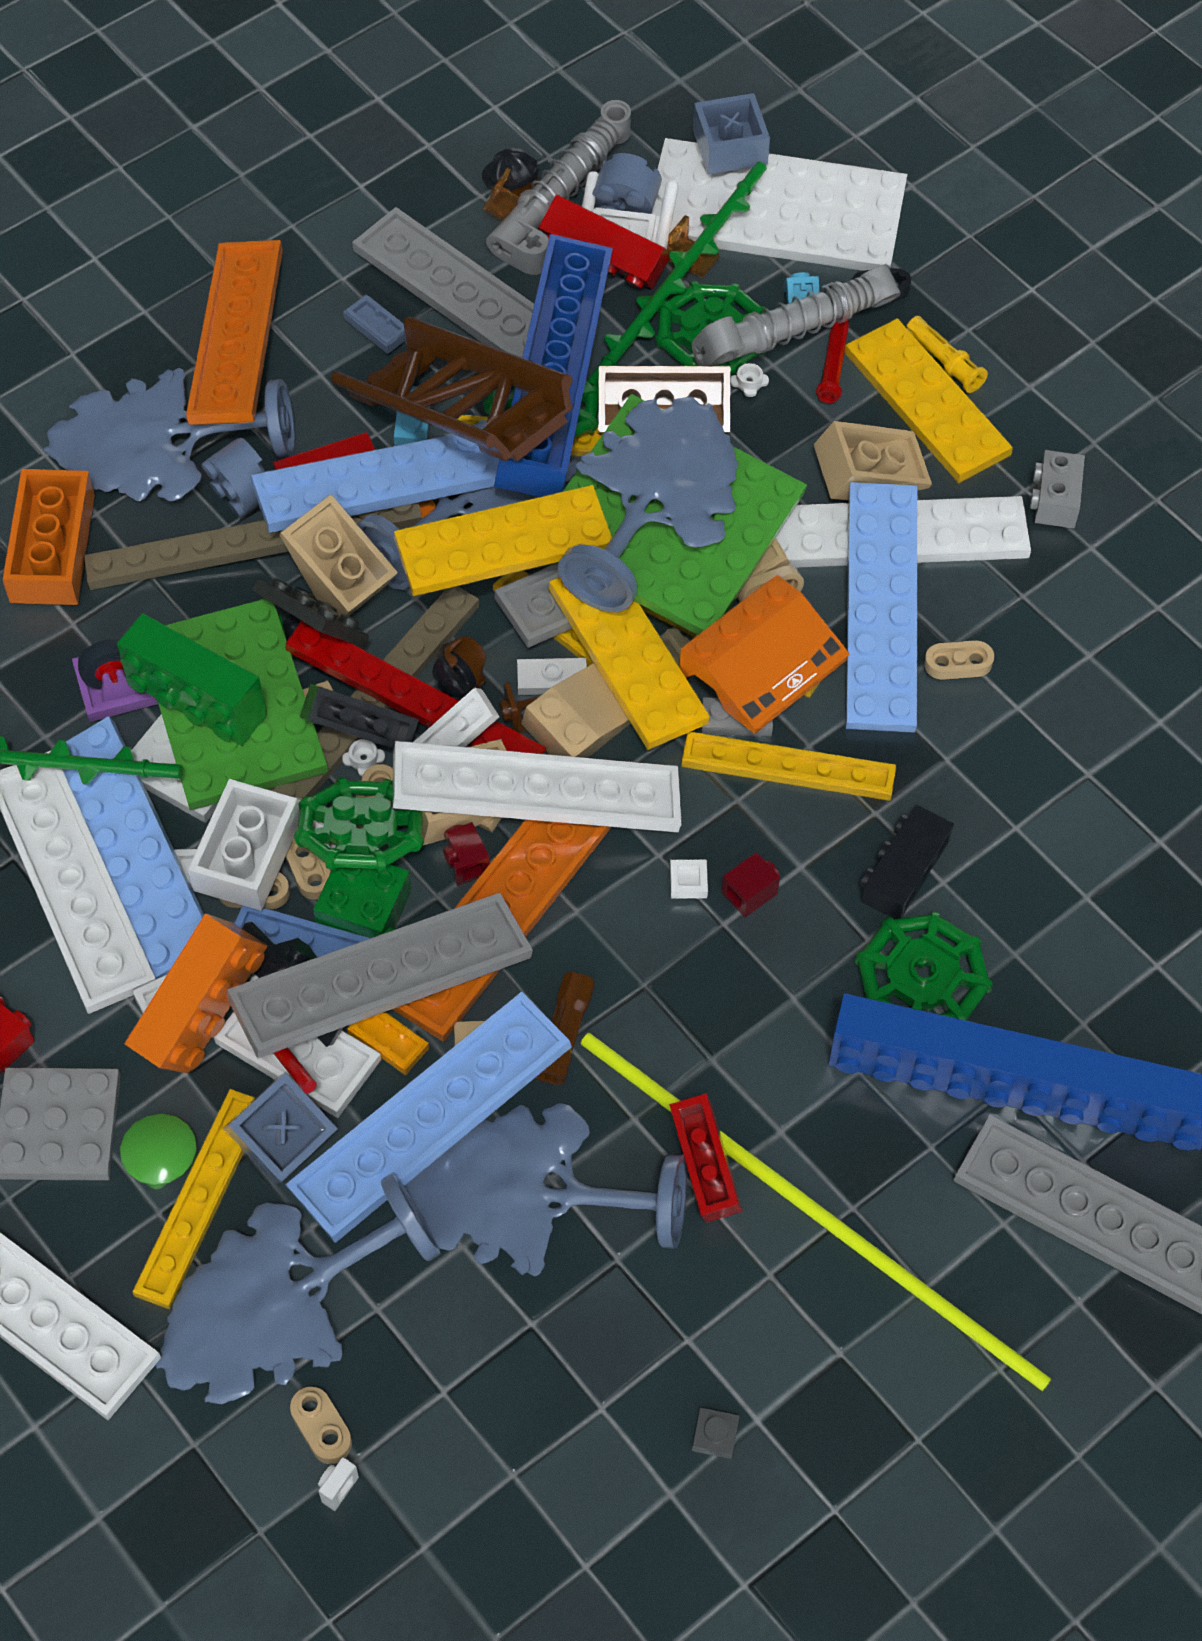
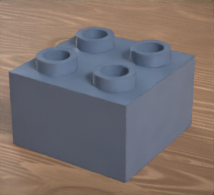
[693,93,770,174]
[223,1072,338,1184]

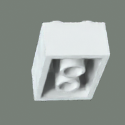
[188,779,300,911]

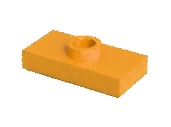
[347,1012,429,1076]

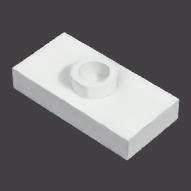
[517,658,587,695]

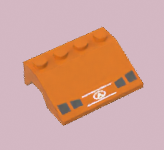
[679,575,850,734]

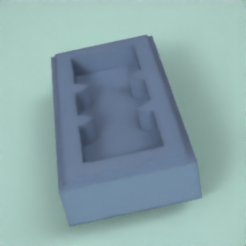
[343,294,406,354]

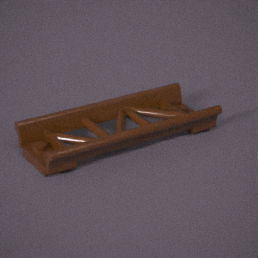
[331,317,573,462]

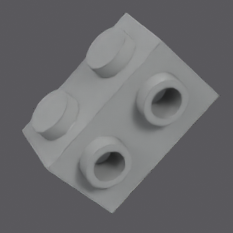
[1030,450,1085,528]

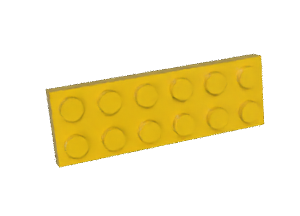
[844,318,1013,484]
[394,485,612,596]
[548,577,710,750]

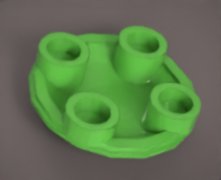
[120,1114,198,1189]

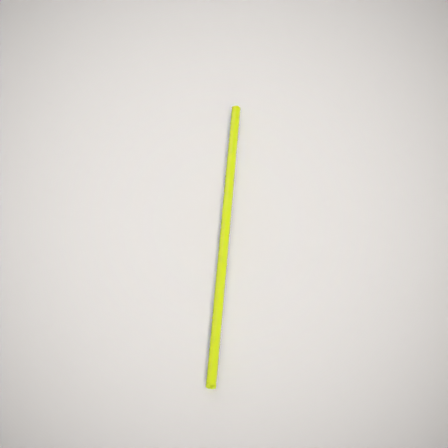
[581,1033,1051,1392]

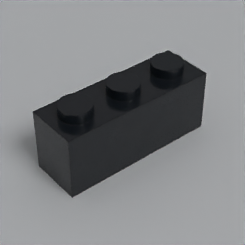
[300,684,419,749]
[860,804,954,919]

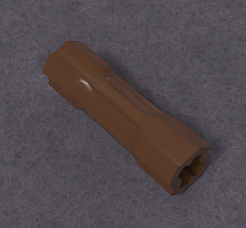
[535,971,595,1086]

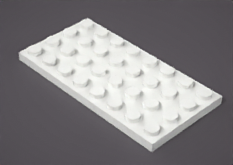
[651,138,907,271]

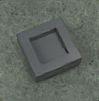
[692,1408,740,1459]

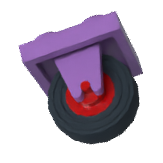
[72,638,158,722]

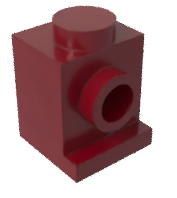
[443,822,490,887]

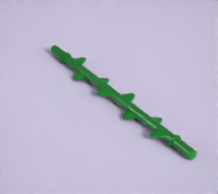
[587,161,767,387]
[0,736,183,785]

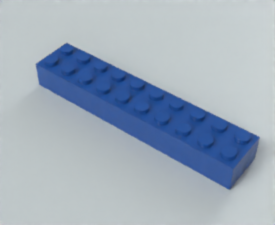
[494,234,613,497]
[829,993,1202,1151]

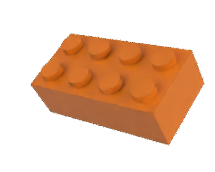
[2,469,95,605]
[124,913,268,1073]

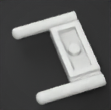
[582,171,678,250]

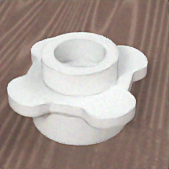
[730,363,769,397]
[343,739,385,777]

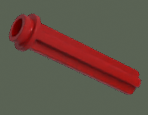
[816,319,849,404]

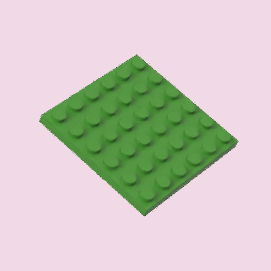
[563,393,807,635]

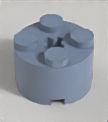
[592,153,662,214]
[201,437,269,519]

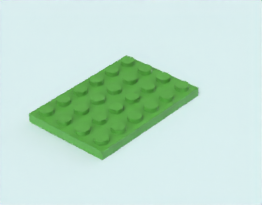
[158,599,328,811]

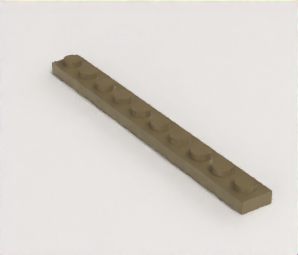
[84,502,422,590]
[267,586,479,798]

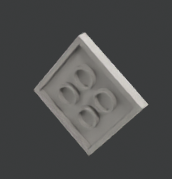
[0,1068,121,1180]

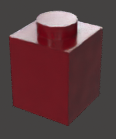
[722,852,780,918]

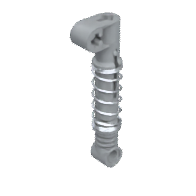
[486,100,631,275]
[692,264,901,366]

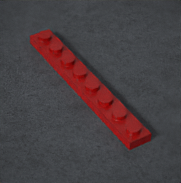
[285,621,547,754]

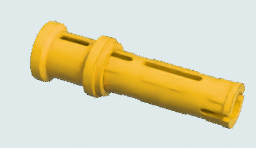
[907,316,988,393]

